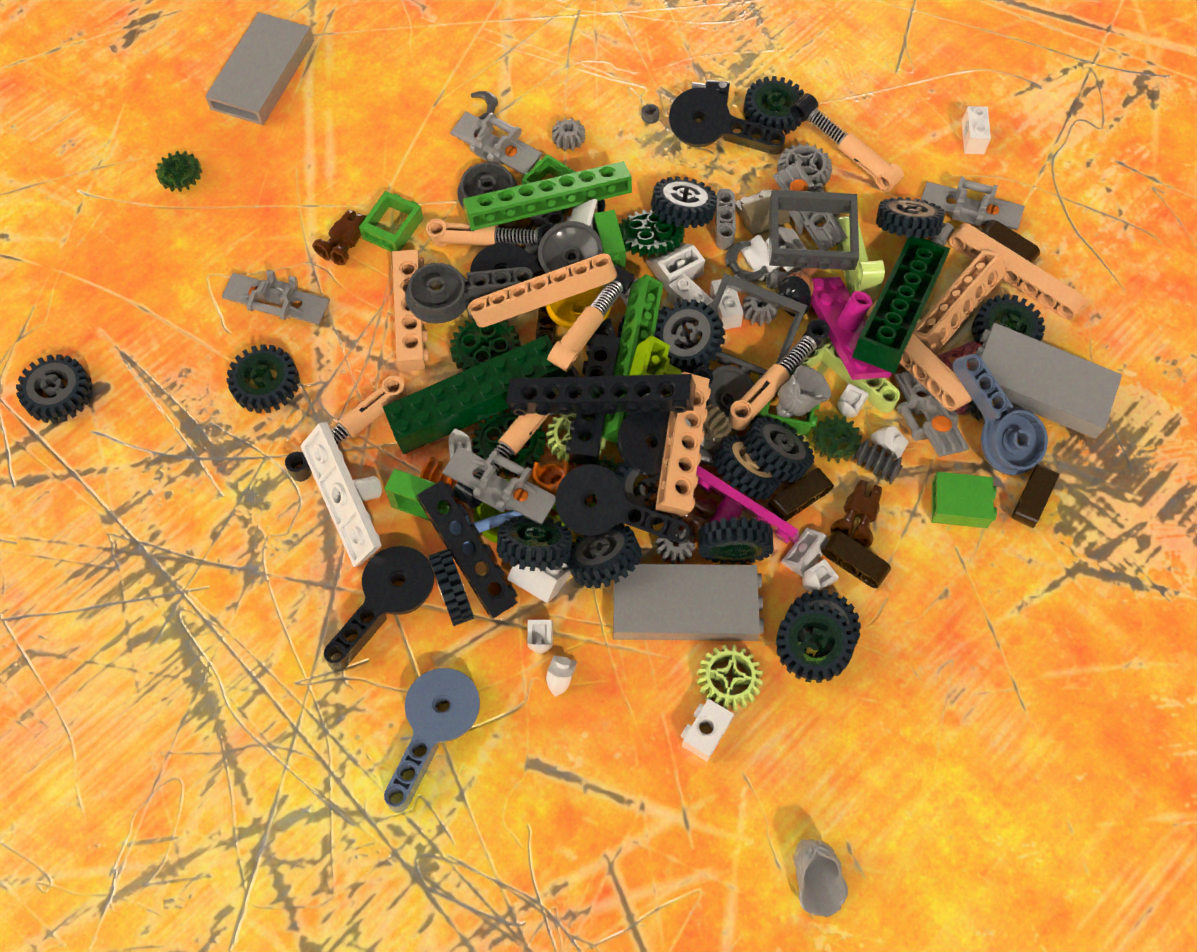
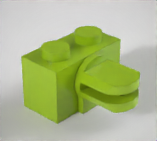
[629,335,682,376]

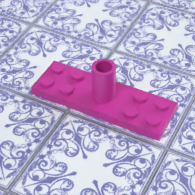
[811,277,892,380]
[679,463,800,544]

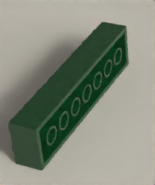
[852,236,951,374]
[383,335,567,454]

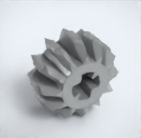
[552,117,585,151]
[742,296,778,327]
[656,526,696,564]

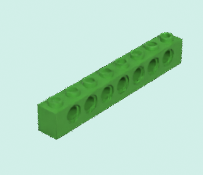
[463,161,632,231]
[602,274,664,444]

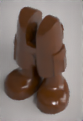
[312,209,367,265]
[830,479,882,547]
[648,480,717,539]

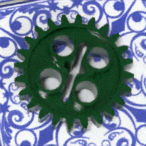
[619,210,685,258]
[450,317,521,372]
[472,409,546,478]

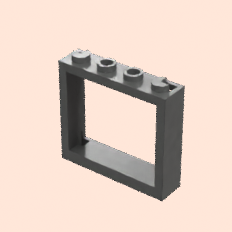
[769,190,859,271]
[695,273,807,379]

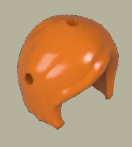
[532,460,573,496]

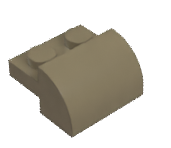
[735,189,790,235]

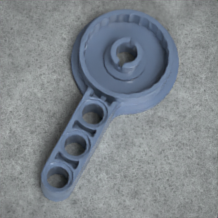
[953,354,1048,475]
[384,668,480,813]

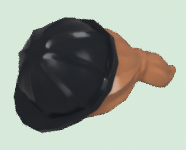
[778,268,818,317]

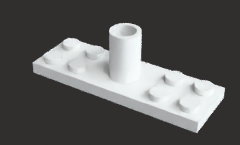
[300,422,382,567]

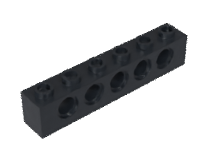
[566,334,620,465]
[416,480,518,619]

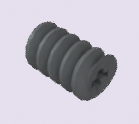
[851,438,903,485]

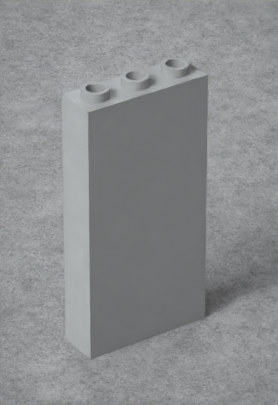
[205,12,314,125]
[975,323,1122,439]
[613,564,764,641]

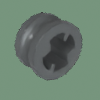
[642,104,659,124]

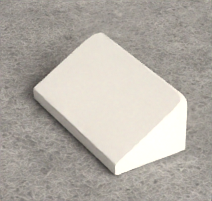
[741,235,780,281]
[781,528,828,577]

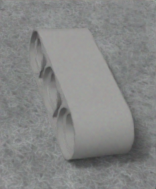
[715,188,736,250]

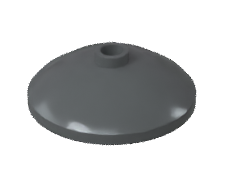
[538,221,603,273]
[706,365,758,431]

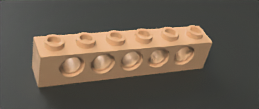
[392,249,429,372]
[913,250,1006,355]
[655,372,711,517]

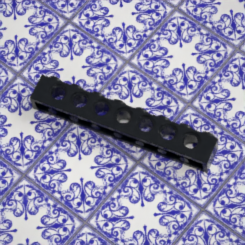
[506,374,696,416]

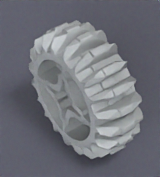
[777,142,832,186]

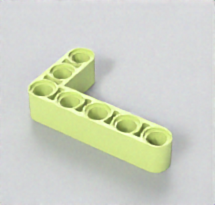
[835,216,885,303]
[790,334,900,413]

